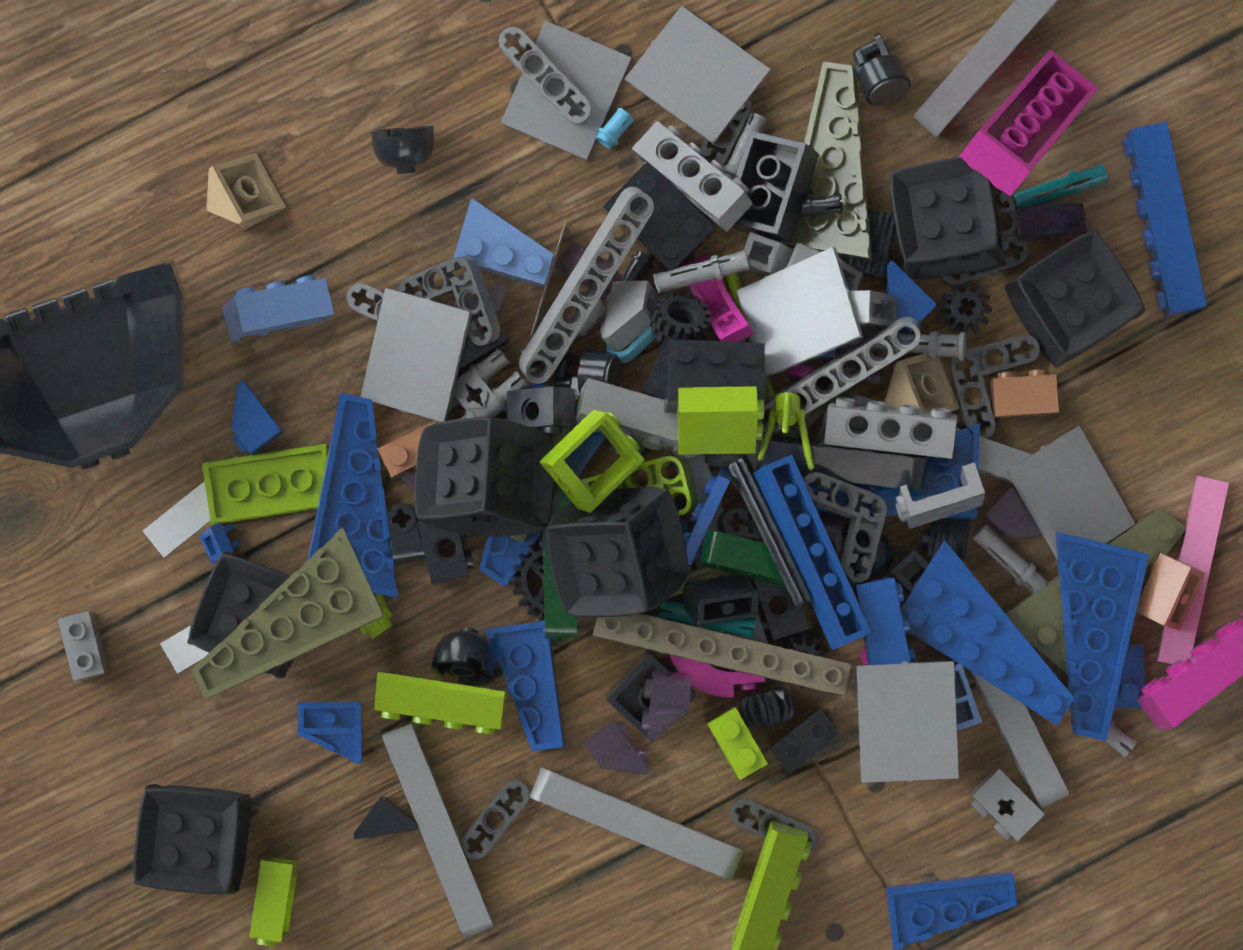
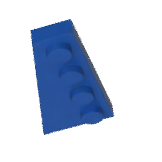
[484,621,566,751]
[886,871,1017,950]

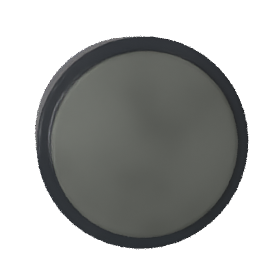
[853,32,911,106]
[552,350,622,396]

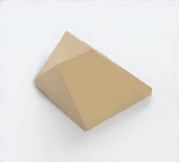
[206,153,286,231]
[885,354,960,412]

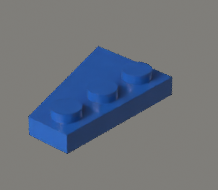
[683,467,732,565]

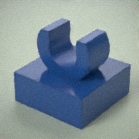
[199,523,241,564]

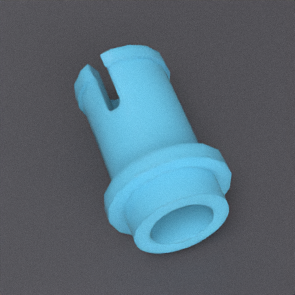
[596,108,634,149]

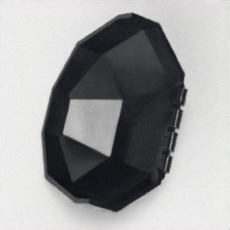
[0,260,185,470]

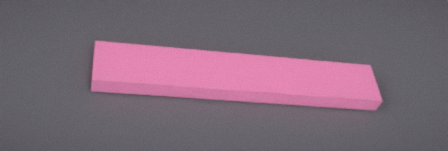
[1156,476,1229,665]

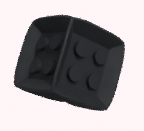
[889,157,1005,279]
[1005,229,1145,368]
[414,417,554,537]
[546,487,688,617]
[187,551,294,679]
[133,784,250,895]

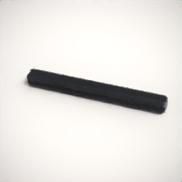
[729,458,812,607]

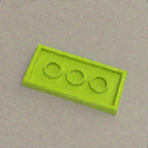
[202,443,328,526]

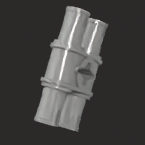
[435,347,530,423]

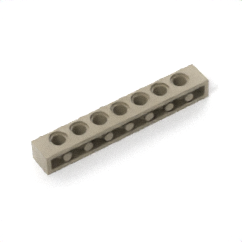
[593,614,851,696]

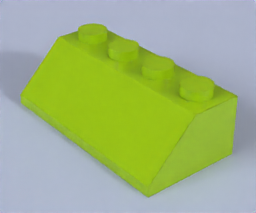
[374,672,507,735]
[732,820,812,950]

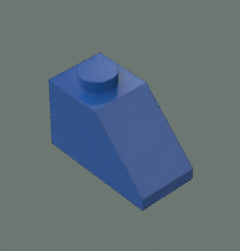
[885,261,937,334]
[231,380,284,455]

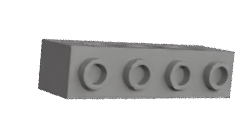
[632,121,752,231]
[824,397,957,459]

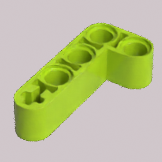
[580,456,698,515]

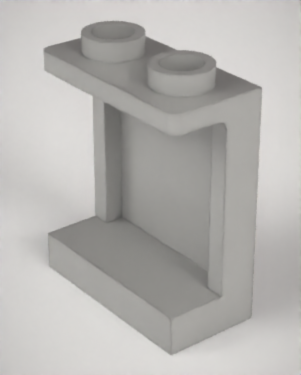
[895,462,985,529]

